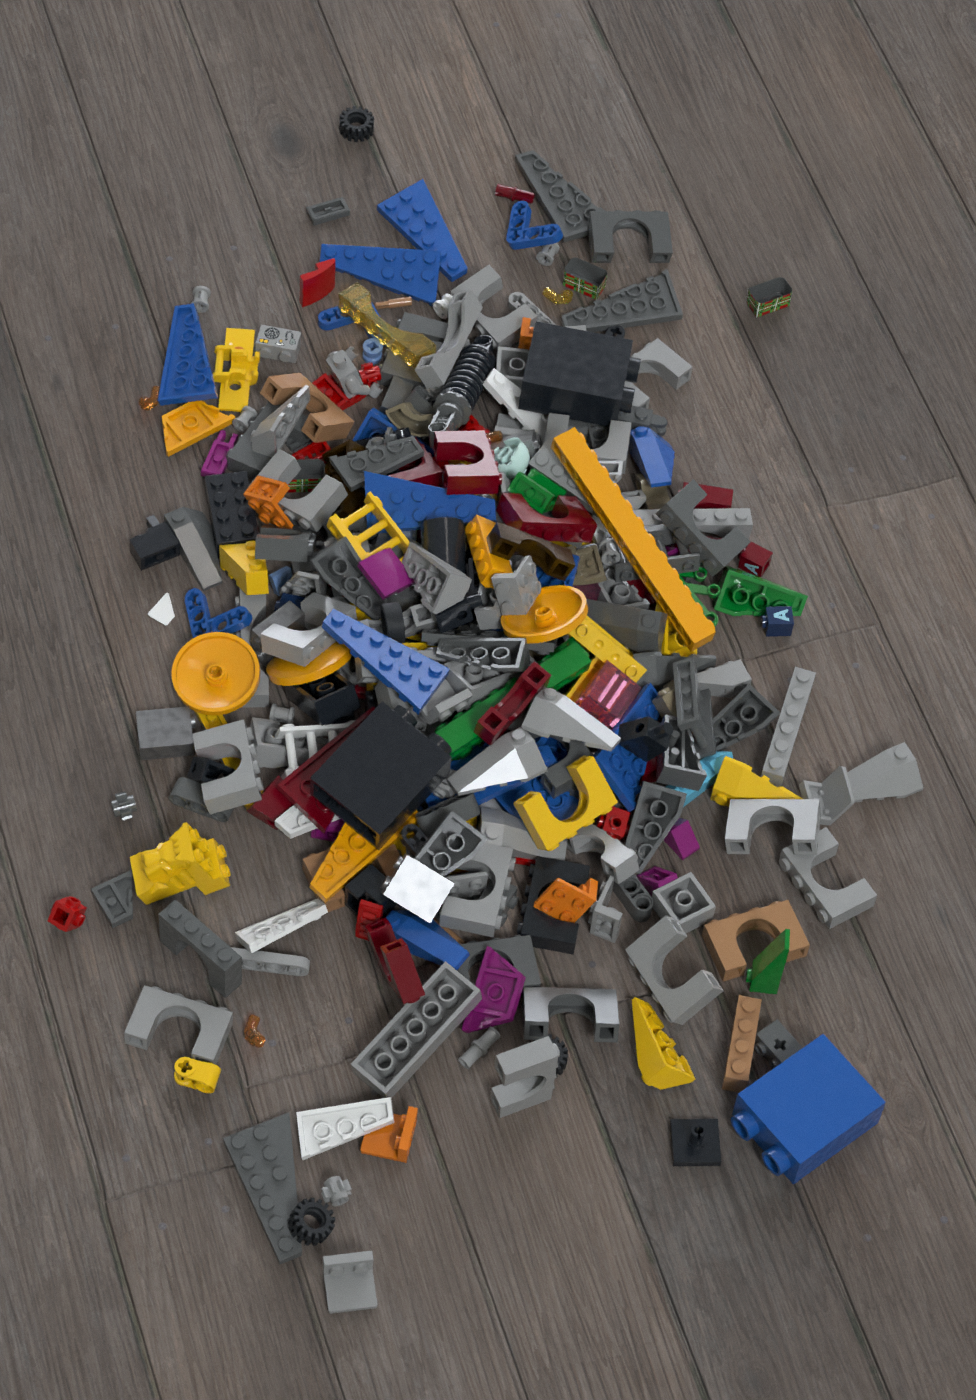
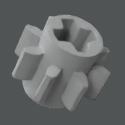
[321,1176,352,1206]

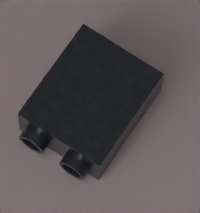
[518,321,641,427]
[310,701,452,850]

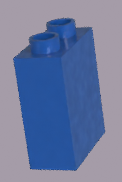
[731,1034,886,1185]

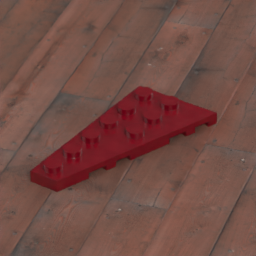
[277,707,375,833]

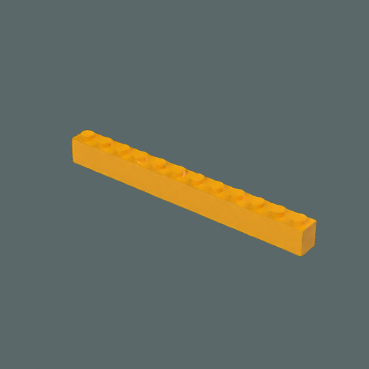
[551,427,716,652]

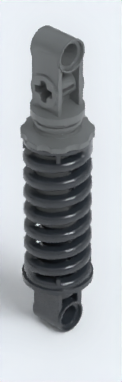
[428,335,496,449]

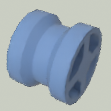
[362,338,383,364]

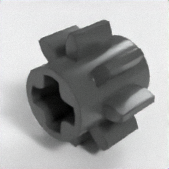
[111,791,137,821]

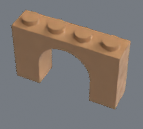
[260,373,355,443]
[302,844,400,912]
[702,900,810,982]

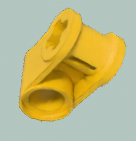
[174,1057,221,1094]

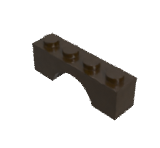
[486,522,575,581]

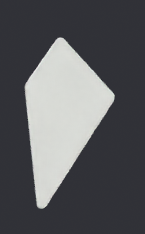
[148,593,175,625]

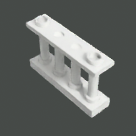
[275,720,356,780]

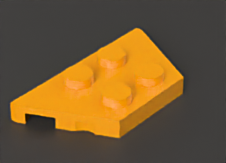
[162,400,235,457]

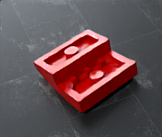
[299,258,336,307]
[312,373,369,411]

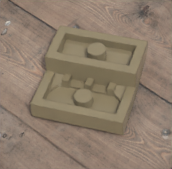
[566,544,607,586]

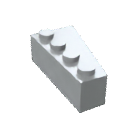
[529,432,598,517]
[576,543,650,610]

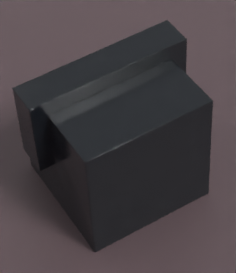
[344,864,396,919]

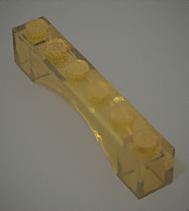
[339,282,436,369]

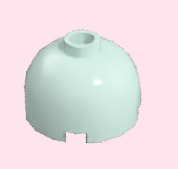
[494,437,530,479]

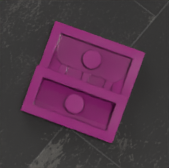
[357,548,415,600]

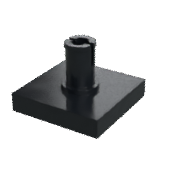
[670,1119,721,1166]

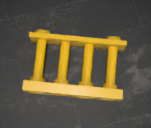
[326,491,410,564]
[569,615,647,686]

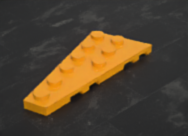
[309,810,418,903]

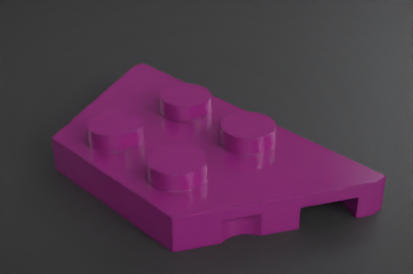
[462,946,526,1033]

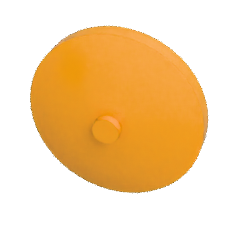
[501,585,588,644]
[171,632,260,715]
[266,641,352,686]

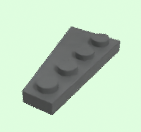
[329,436,424,492]

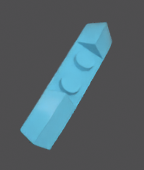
[666,751,733,807]

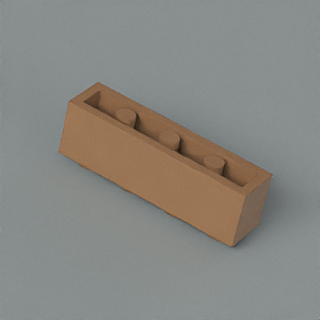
[722,995,762,1093]

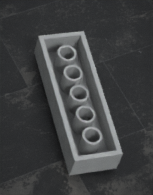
[351,961,482,1098]

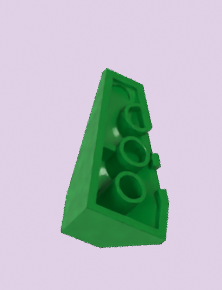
[713,565,808,616]
[746,929,790,994]

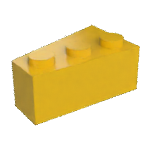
[219,541,269,595]

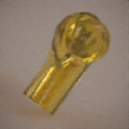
[543,287,573,304]

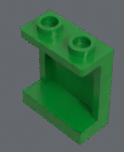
[507,468,567,514]

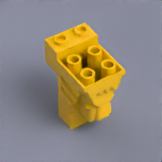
[130,822,231,905]

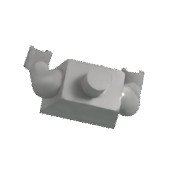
[326,346,383,399]

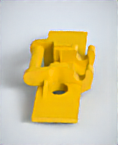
[213,328,260,412]

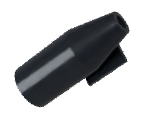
[421,517,479,630]

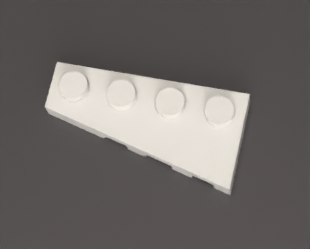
[483,368,548,445]
[235,898,328,953]
[296,1097,395,1160]

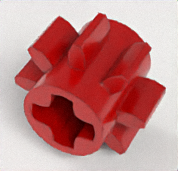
[357,362,381,387]

